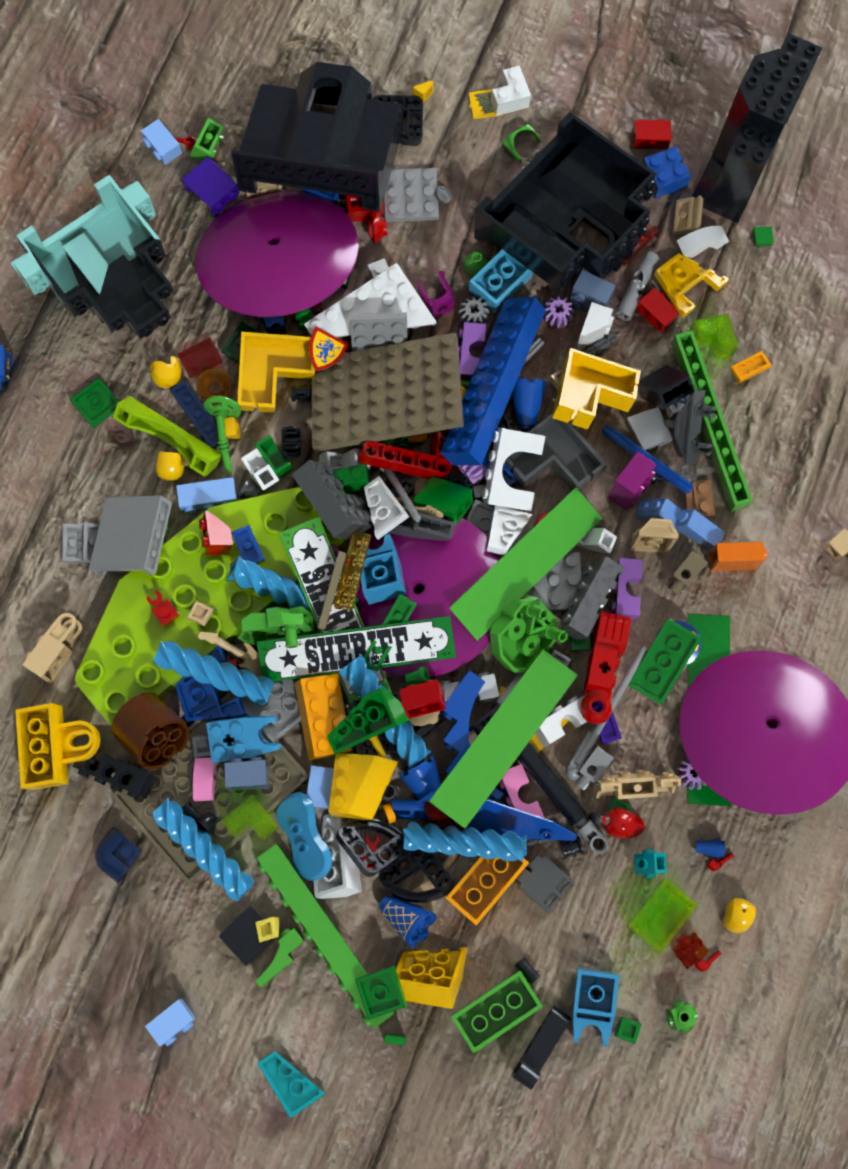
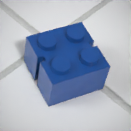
[642,146,691,199]

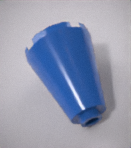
[511,378,547,430]
[398,754,442,799]

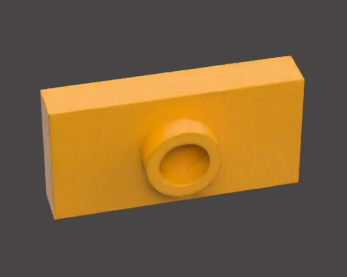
[729,351,772,384]

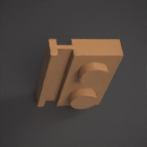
[684,480,715,518]

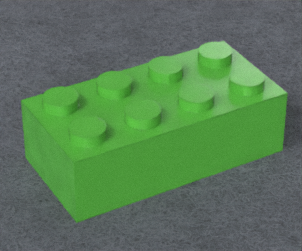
[450,970,543,1054]

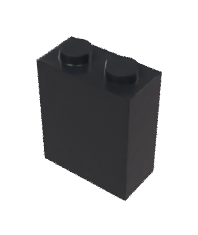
[637,365,695,409]

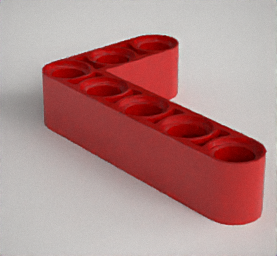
[357,429,452,479]

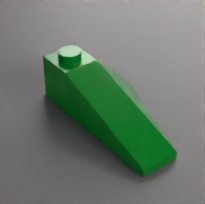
[327,687,409,754]

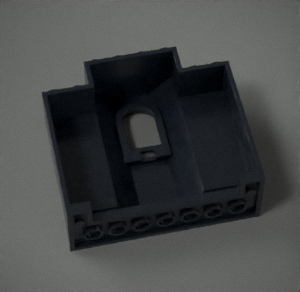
[692,33,823,223]
[231,62,403,212]
[474,112,656,291]

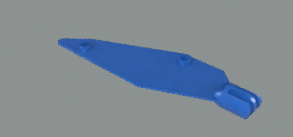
[392,792,577,841]

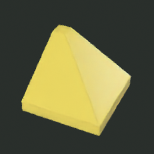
[255,917,279,942]

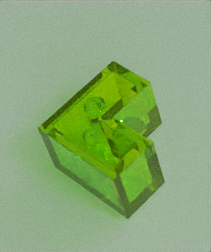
[689,314,738,359]
[221,795,279,841]

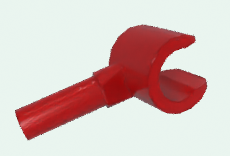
[174,136,196,150]
[706,852,734,872]
[695,950,722,972]

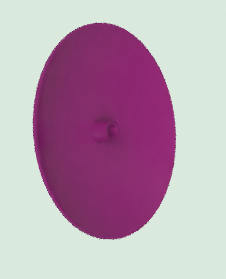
[195,191,359,317]
[343,516,501,677]
[679,650,848,815]

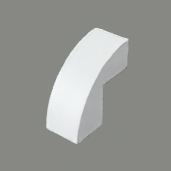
[677,226,729,259]
[319,448,371,470]
[576,528,617,554]

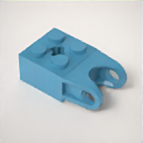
[359,533,407,605]
[206,715,282,763]
[573,967,619,1047]

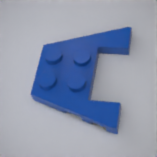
[175,645,247,722]

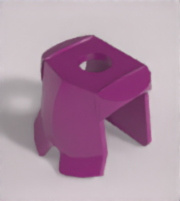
[417,271,455,319]

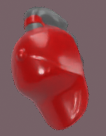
[587,808,645,839]

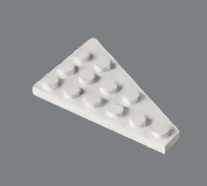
[304,263,437,338]

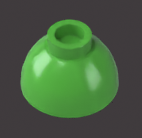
[463,251,488,276]

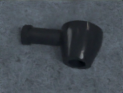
[182,802,218,834]

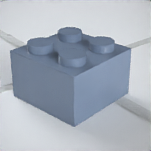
[569,270,616,313]
[224,757,270,791]

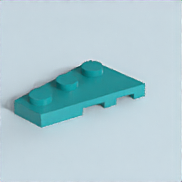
[257,1051,325,1118]

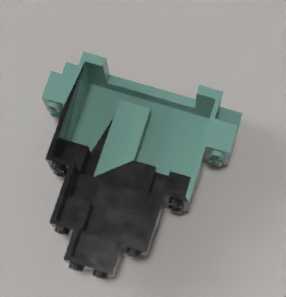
[10,175,173,339]

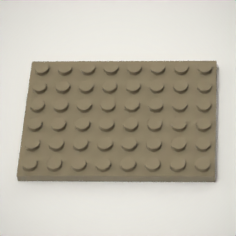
[312,332,464,452]
[111,691,310,886]

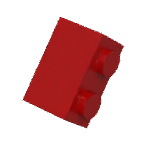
[633,119,671,149]
[636,288,679,333]
[400,679,446,719]

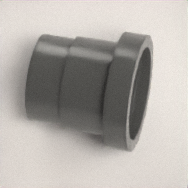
[238,480,261,499]
[382,783,398,803]

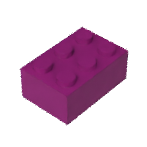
[608,452,657,511]

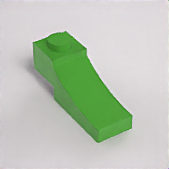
[255,927,305,988]

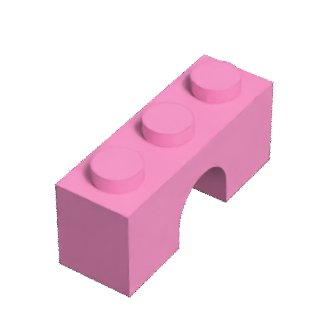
[498,764,544,818]

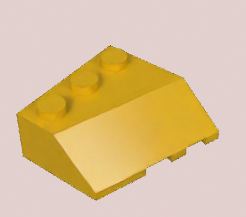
[328,753,399,820]
[396,947,467,1009]

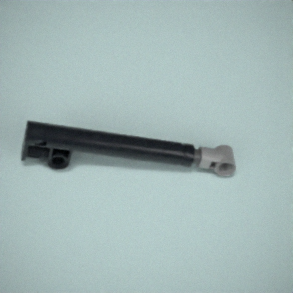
[469,705,608,854]

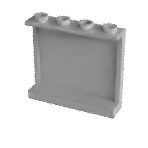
[89,495,172,576]

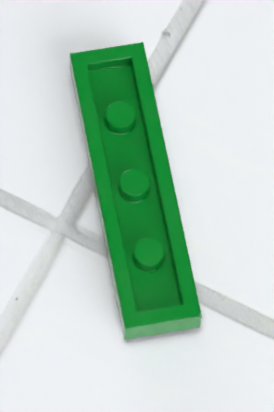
[363,594,417,672]

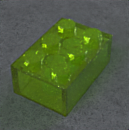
[625,878,698,953]

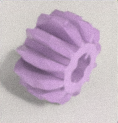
[544,296,574,328]
[457,464,486,484]
[677,759,706,790]

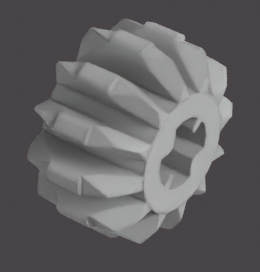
[458,296,490,324]

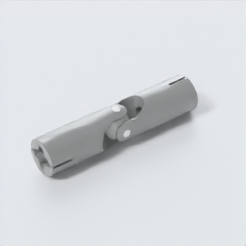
[616,251,659,321]

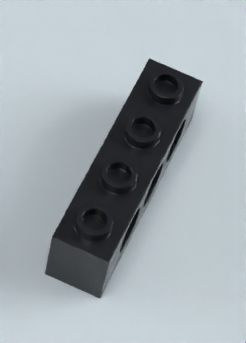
[72,745,157,800]

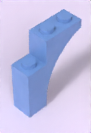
[635,498,725,549]

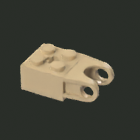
[22,613,83,685]

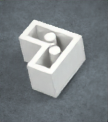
[490,66,531,116]

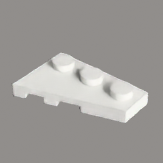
[364,476,409,540]
[487,505,532,555]

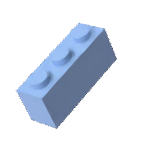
[177,477,238,514]

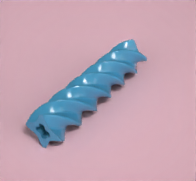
[226,556,312,613]
[153,640,274,705]
[339,656,431,769]
[152,797,254,902]
[403,821,527,862]

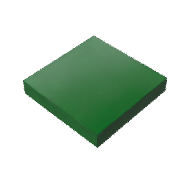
[69,378,120,429]
[355,965,408,1020]

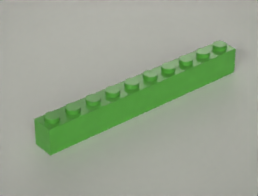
[671,330,753,512]
[256,844,395,1029]

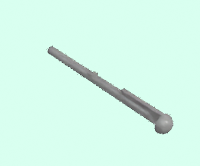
[565,645,648,780]

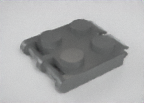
[516,854,575,914]

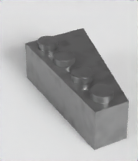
[560,556,625,641]

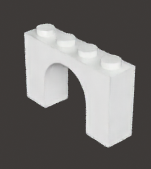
[482,427,545,511]

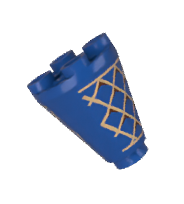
[378,895,437,948]

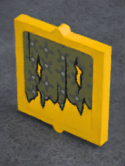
[469,89,504,119]

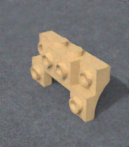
[593,770,681,799]

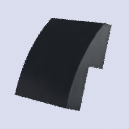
[218,905,275,966]

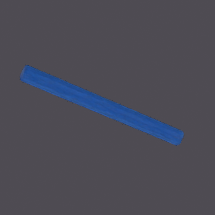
[602,424,693,494]

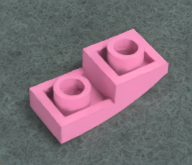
[193,757,216,801]

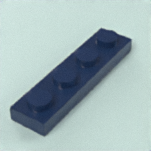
[170,380,227,449]

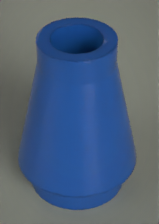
[696,838,725,858]

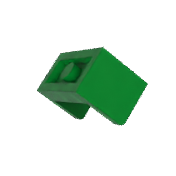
[254,435,293,480]

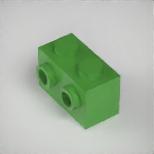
[189,118,224,162]

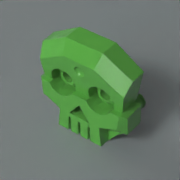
[490,595,568,673]
[236,606,316,648]

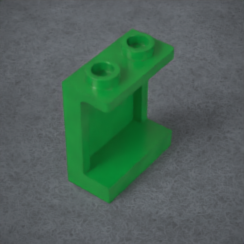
[413,476,473,525]

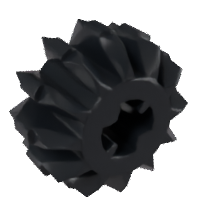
[281,426,301,458]

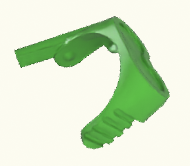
[503,124,541,163]

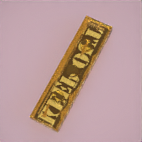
[334,533,371,610]

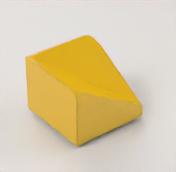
[412,80,434,103]
[224,417,241,439]

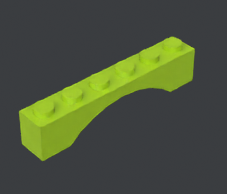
[113,396,222,477]

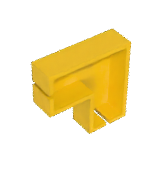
[237,332,315,413]
[552,348,641,429]

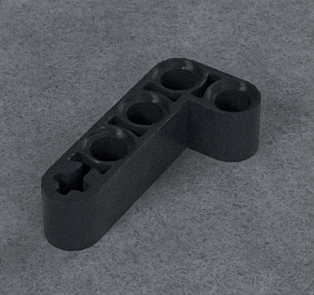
[511,1006,571,1090]

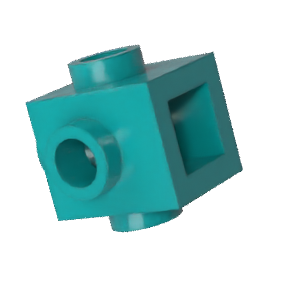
[634,849,667,879]

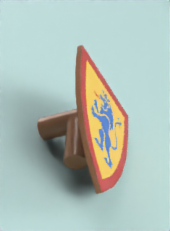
[309,327,348,371]

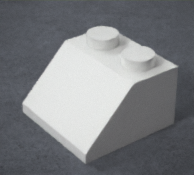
[576,302,614,351]

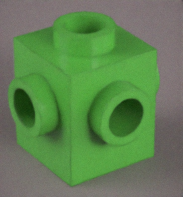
[666,1001,698,1033]

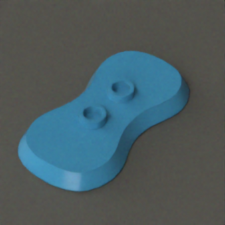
[277,792,332,881]

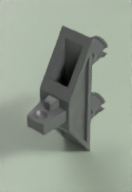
[665,390,717,466]

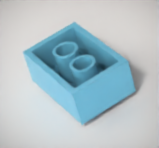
[468,250,533,314]

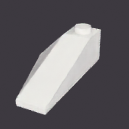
[313,814,362,899]

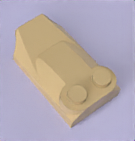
[630,518,678,554]

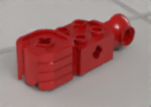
[345,195,387,244]
[580,611,631,724]

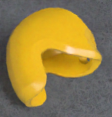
[149,356,182,389]
[156,451,185,481]
[723,898,756,934]

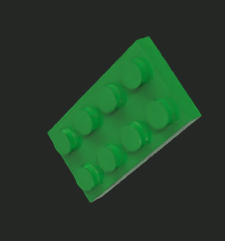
[628,618,702,705]

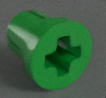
[405,666,430,686]

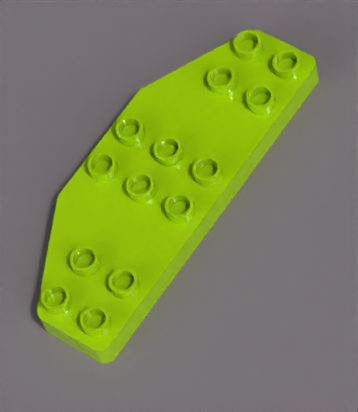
[75,487,353,726]

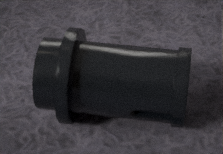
[515,957,540,984]

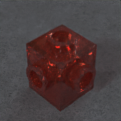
[672,932,709,969]

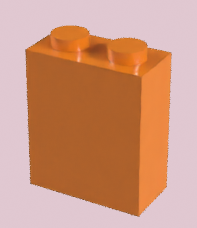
[709,542,767,571]

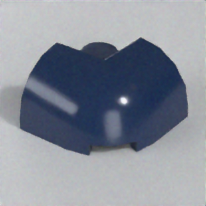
[95,827,142,884]

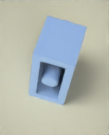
[141,119,182,165]
[307,765,334,810]
[145,999,196,1047]

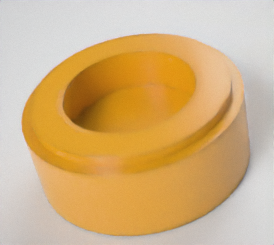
[381,803,396,824]

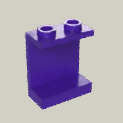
[181,157,239,216]

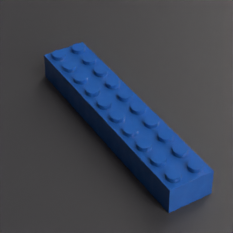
[440,297,546,465]

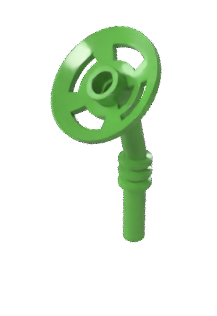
[204,396,241,473]

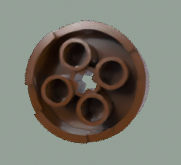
[112,692,190,770]

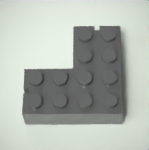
[504,413,607,491]
[292,460,375,539]

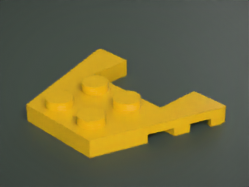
[654,253,729,318]

